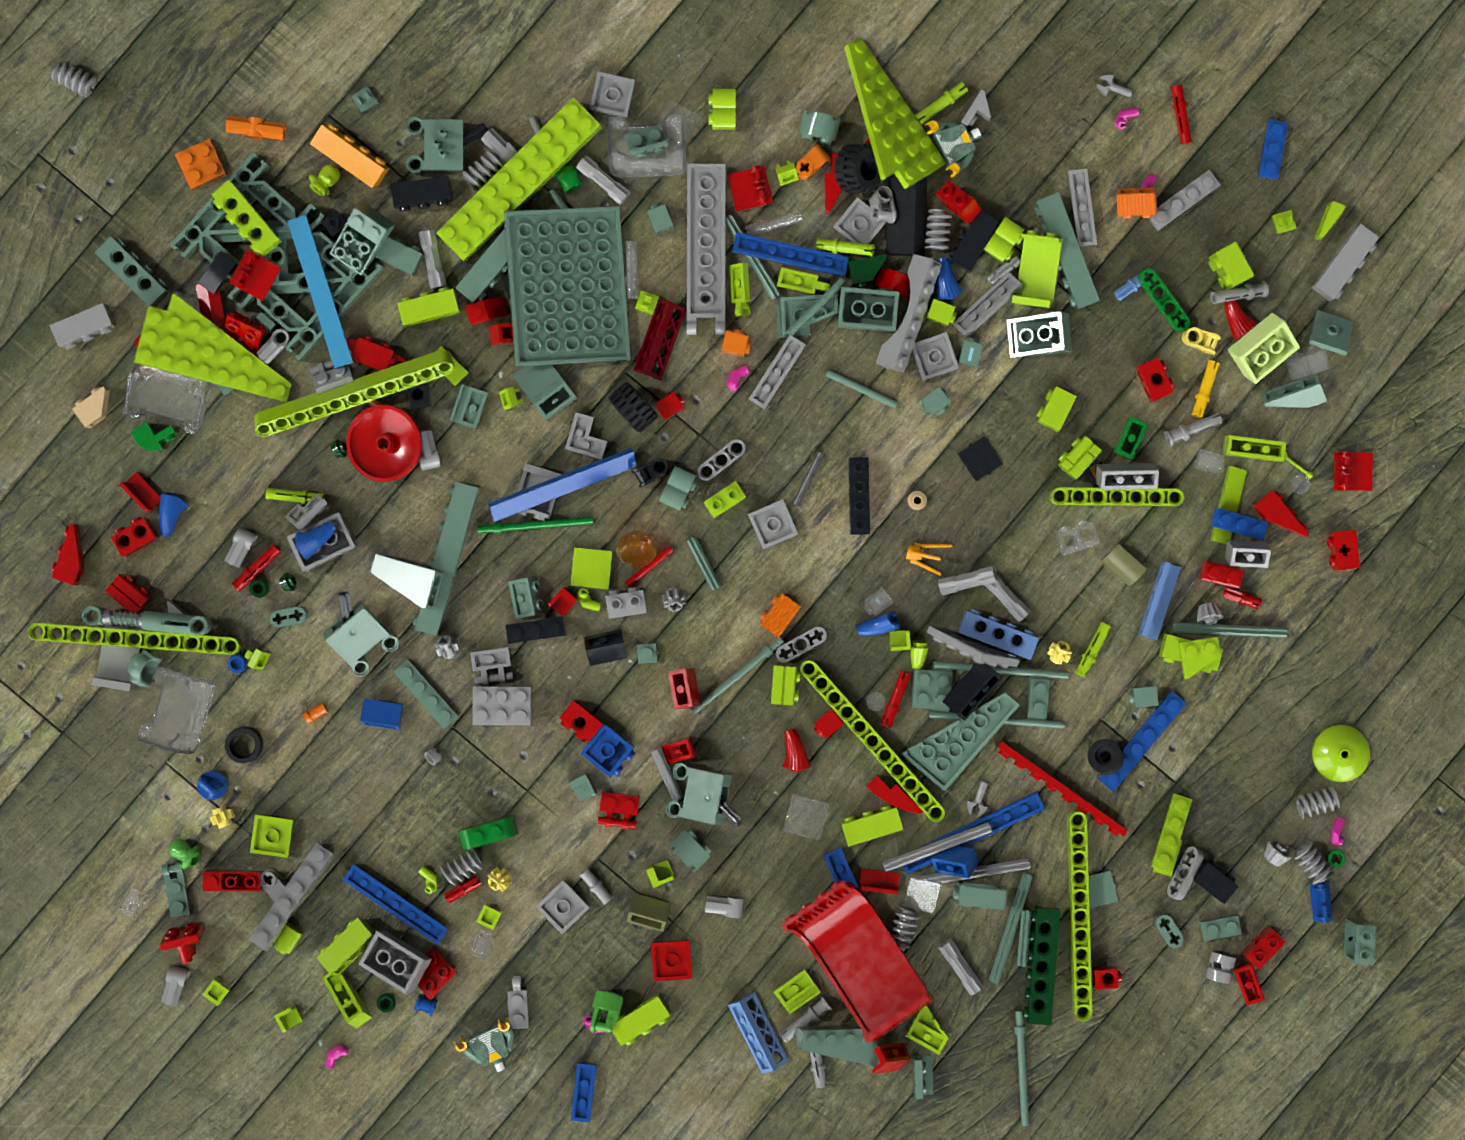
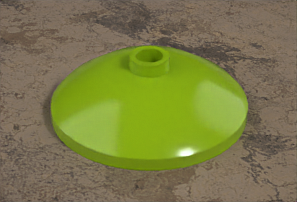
[1312,725,1370,782]

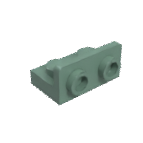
[624,124,669,159]
[508,576,544,619]
[913,1055,933,1099]

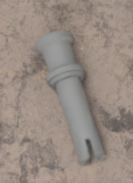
[1210,280,1269,304]
[1164,413,1223,447]
[779,996,834,1043]

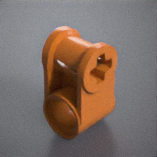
[796,144,831,180]

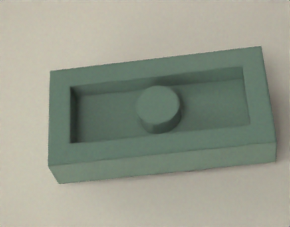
[1200,915,1242,941]

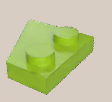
[1178,637,1221,679]
[905,1005,949,1055]

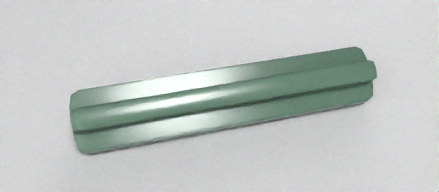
[687,537,721,590]
[1017,909,1032,967]

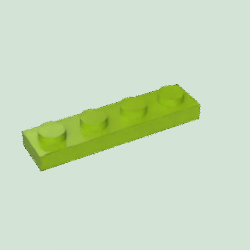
[1151,793,1192,873]

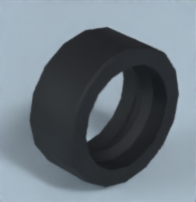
[225,726,263,764]

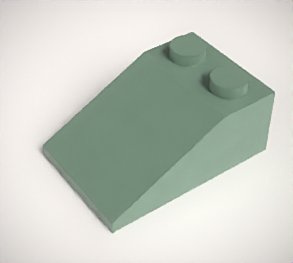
[1007,311,1072,358]

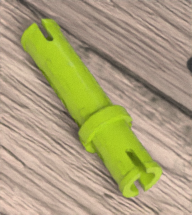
[914,81,968,125]
[816,238,875,257]
[266,487,325,505]
[1074,622,1112,678]

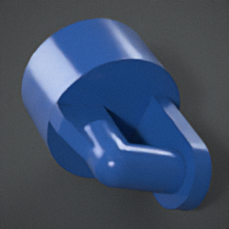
[197,770,229,800]

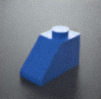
[931,846,979,879]

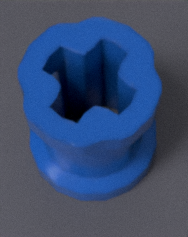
[414,994,438,1017]

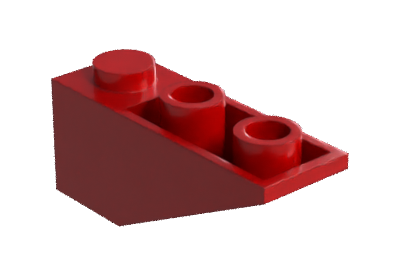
[1252,490,1309,537]
[51,523,84,585]
[203,869,261,891]

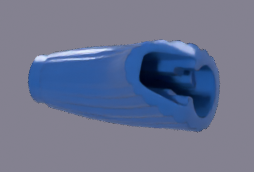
[936,258,964,302]
[159,492,188,536]
[296,520,337,559]
[856,611,900,636]

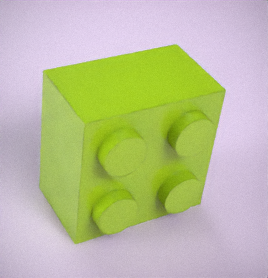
[1208,242,1255,290]

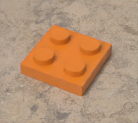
[175,138,227,190]

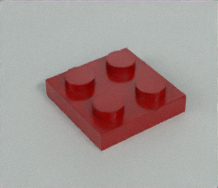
[651,940,692,981]

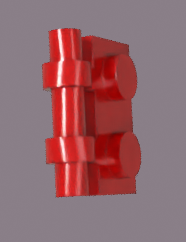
[598,791,640,830]

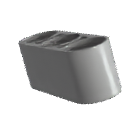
[698,439,745,481]

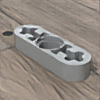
[776,627,827,663]
[1167,846,1204,900]

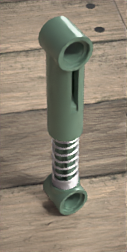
[82,606,212,635]

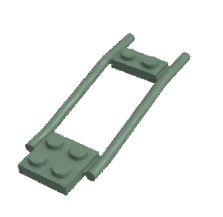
[911,661,1069,729]

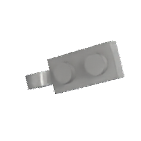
[507,976,529,1029]

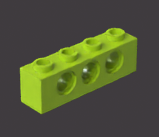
[211,180,282,256]

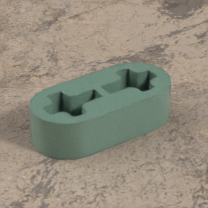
[270,607,307,627]
[1155,914,1183,948]

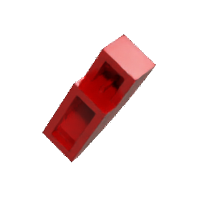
[824,153,841,214]
[866,775,923,814]

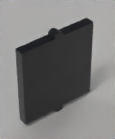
[958,437,1002,482]

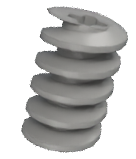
[51,61,96,98]
[462,151,503,193]
[924,209,952,251]
[1296,787,1340,819]
[1294,841,1334,885]
[440,848,484,886]
[890,906,920,949]

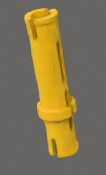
[1191,360,1220,418]

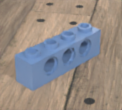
[957,609,1039,660]

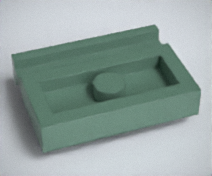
[450,384,489,429]

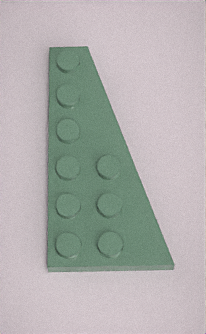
[901,692,1020,791]

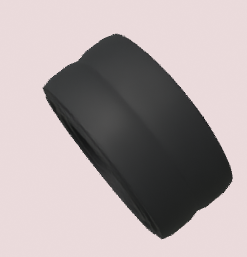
[1088,739,1124,775]

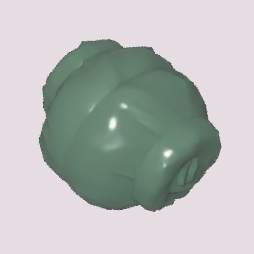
[127,649,162,687]

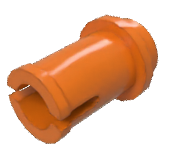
[302,702,328,724]

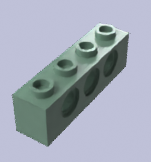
[94,236,169,308]

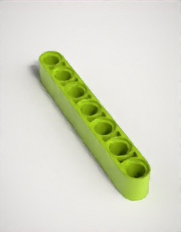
[1049,487,1184,506]

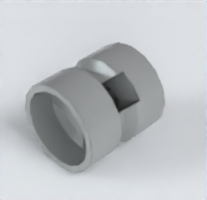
[1205,951,1236,984]

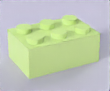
[1228,313,1300,384]

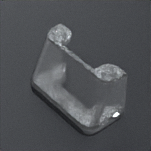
[608,114,687,177]
[123,363,213,434]
[137,666,215,754]

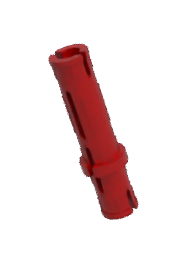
[1170,85,1193,144]
[231,544,282,592]
[880,670,911,728]

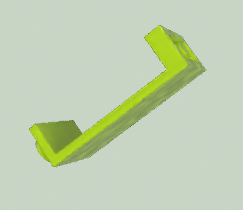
[1012,230,1063,308]

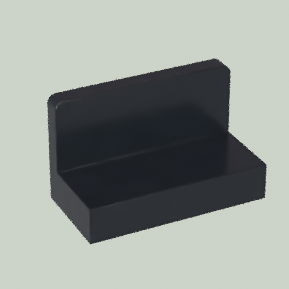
[584,629,627,666]

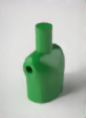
[555,164,583,193]

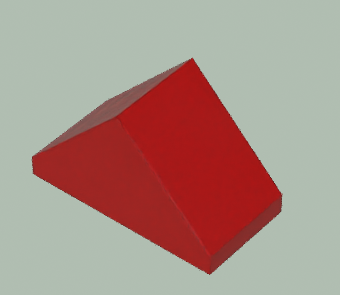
[874,267,910,299]
[662,736,696,764]

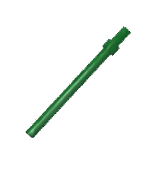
[478,517,593,534]

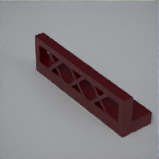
[633,299,687,381]

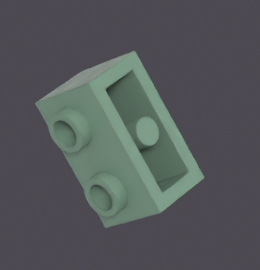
[918,387,951,418]

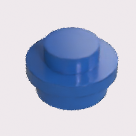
[228,654,248,673]

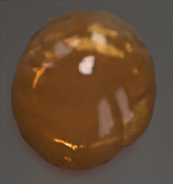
[616,531,657,569]

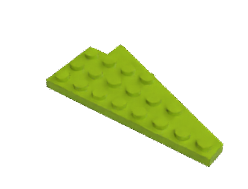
[844,37,947,189]
[134,294,291,402]

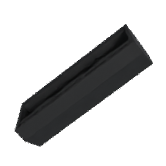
[886,176,927,256]

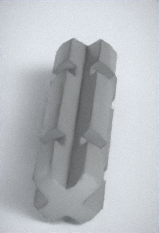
[987,256,1021,286]

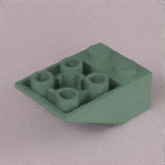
[330,202,395,276]
[513,365,577,421]

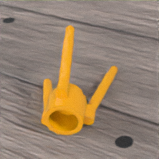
[906,542,953,576]

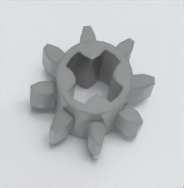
[662,587,686,611]
[434,635,459,659]

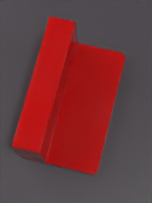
[119,472,161,513]
[859,868,900,894]
[871,1043,911,1074]

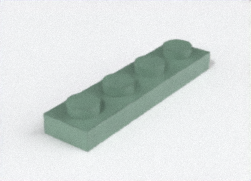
[394,659,459,729]

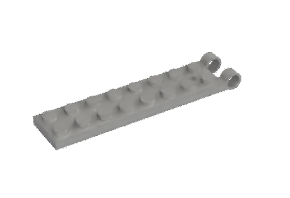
[687,164,726,335]

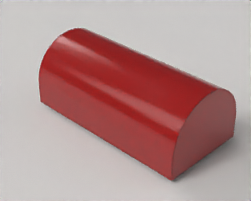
[1233,962,1265,1006]

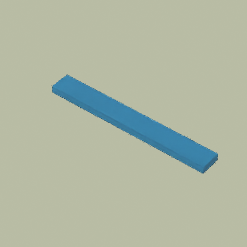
[287,215,354,369]

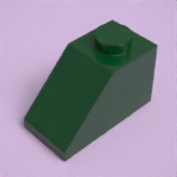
[848,254,887,288]

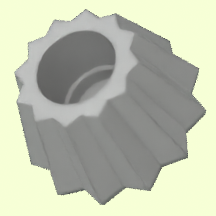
[1197,602,1224,625]
[1264,841,1291,866]

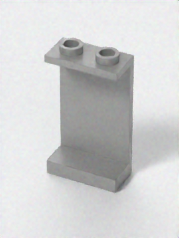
[91,623,144,691]

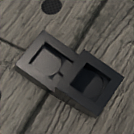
[198,251,237,295]

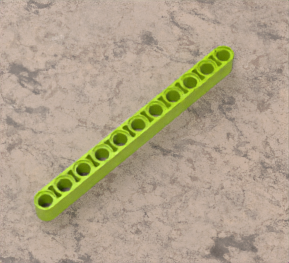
[254,350,454,437]
[28,623,242,655]
[800,660,945,822]
[1067,810,1092,1021]

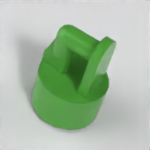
[590,990,624,1033]

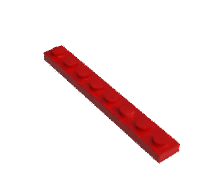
[996,740,1128,837]

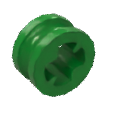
[1326,849,1345,867]

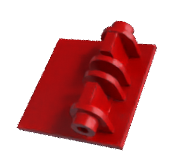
[727,165,773,212]
[229,249,281,301]
[224,311,267,356]
[1333,452,1373,491]
[417,946,457,1000]

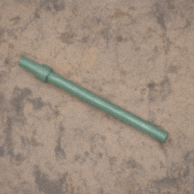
[691,637,784,715]
[1014,1010,1029,1126]

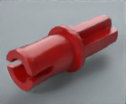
[1222,587,1262,610]
[444,875,482,903]

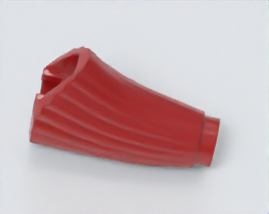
[1224,300,1257,341]
[782,728,811,772]

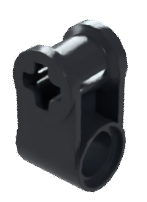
[631,458,669,488]

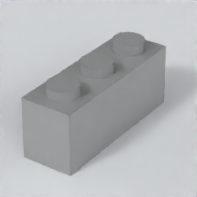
[49,303,116,350]
[1096,463,1159,490]

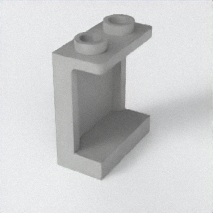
[517,463,562,521]

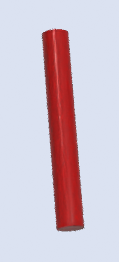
[625,546,674,588]

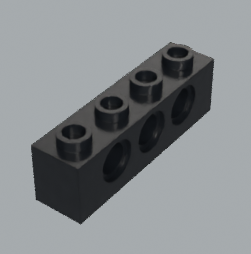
[848,457,870,535]

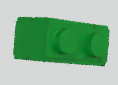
[1112,417,1148,460]

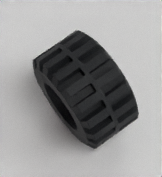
[834,144,881,193]
[608,382,658,433]

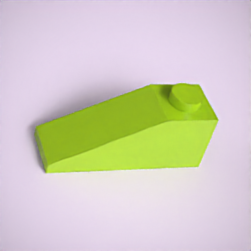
[322,972,372,1028]

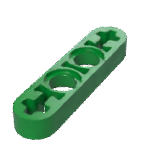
[1138,269,1190,332]

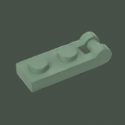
[162,862,191,918]

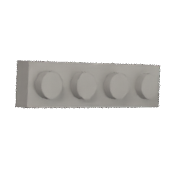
[1067,168,1097,247]
[1148,170,1220,231]
[953,272,1023,339]
[748,336,806,410]

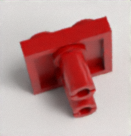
[159,922,205,964]

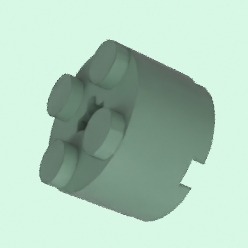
[799,110,841,145]
[668,829,711,873]

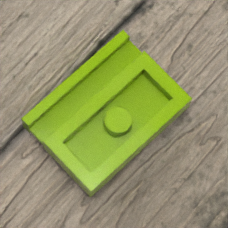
[773,969,821,1015]

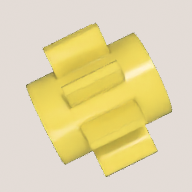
[1047,641,1073,664]
[209,805,235,829]
[488,867,512,892]

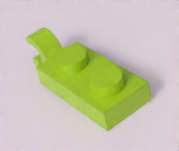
[729,263,751,316]
[777,267,830,295]

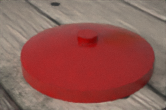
[346,405,423,482]

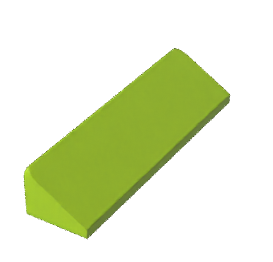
[1210,466,1247,545]

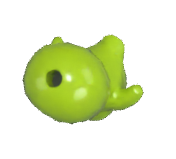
[309,164,340,196]

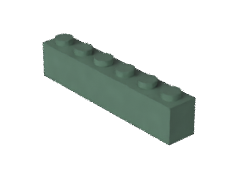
[1034,192,1100,310]

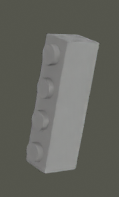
[1311,224,1379,301]

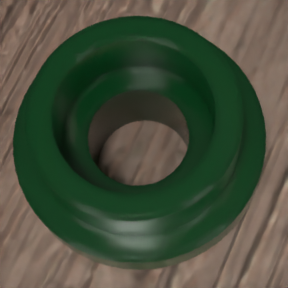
[331,439,347,458]
[279,573,297,591]
[250,579,269,598]
[377,993,396,1013]

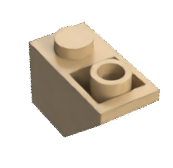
[72,386,110,429]

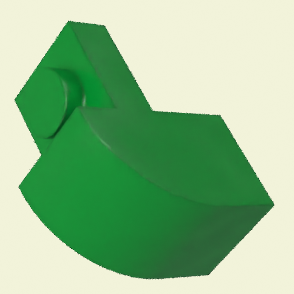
[130,422,179,452]

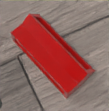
[196,284,225,330]

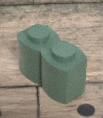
[659,466,698,511]

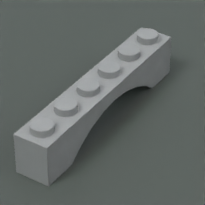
[876,254,942,373]
[249,843,335,952]

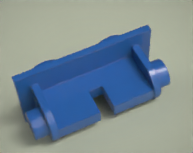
[1309,882,1333,923]

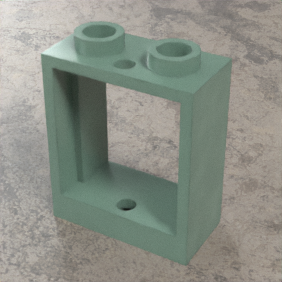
[952,881,1007,910]
[1343,918,1376,965]

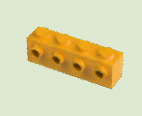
[310,123,390,188]

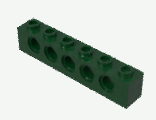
[1023,906,1060,1026]

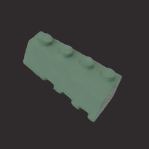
[797,1025,877,1067]

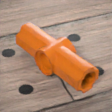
[225,116,286,141]

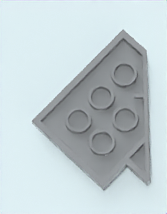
[927,626,1019,669]

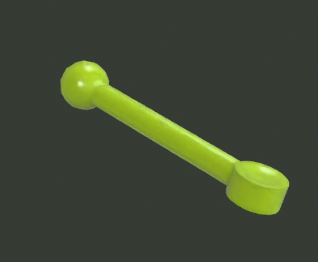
[1285,452,1313,479]

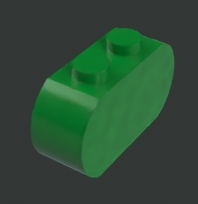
[458,815,519,850]

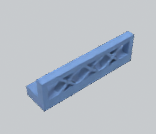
[1138,561,1181,640]
[728,992,789,1074]

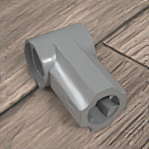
[481,128,518,165]
[256,329,292,365]
[419,430,442,471]
[224,527,258,568]
[705,895,744,918]
[161,965,190,1006]

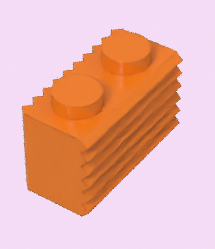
[1116,187,1157,219]
[759,593,801,638]

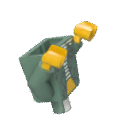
[925,120,982,177]
[454,1017,514,1072]

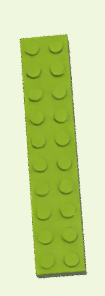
[436,97,602,263]

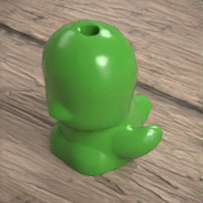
[169,839,201,869]

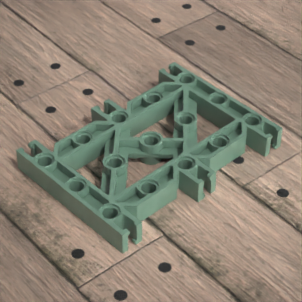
[170,152,385,362]

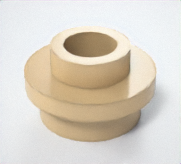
[907,491,927,510]

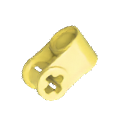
[1182,327,1221,355]

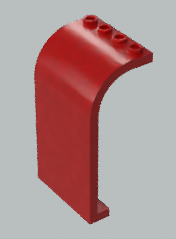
[781,880,935,1043]

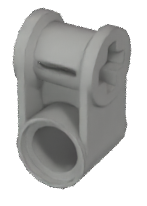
[869,185,897,224]
[261,868,288,902]

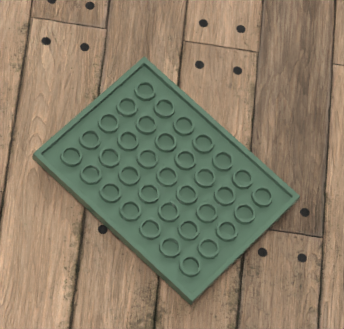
[504,207,631,367]

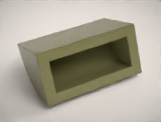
[1101,544,1147,586]
[627,893,671,932]

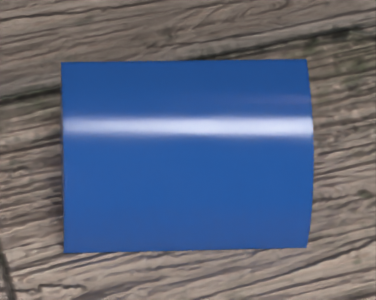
[360,699,403,730]

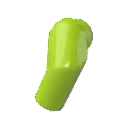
[577,588,601,612]
[418,865,438,894]

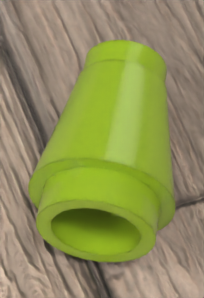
[910,640,929,669]

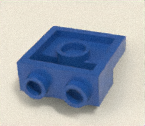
[580,723,635,778]

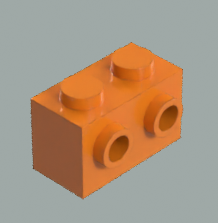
[722,329,751,358]

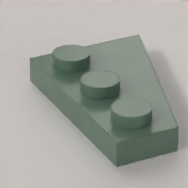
[779,294,839,336]

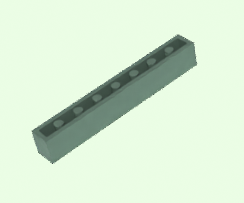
[413,482,480,636]

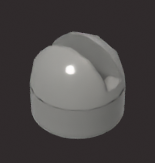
[425,748,442,765]

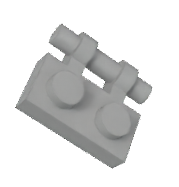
[310,360,354,394]
[470,647,513,685]

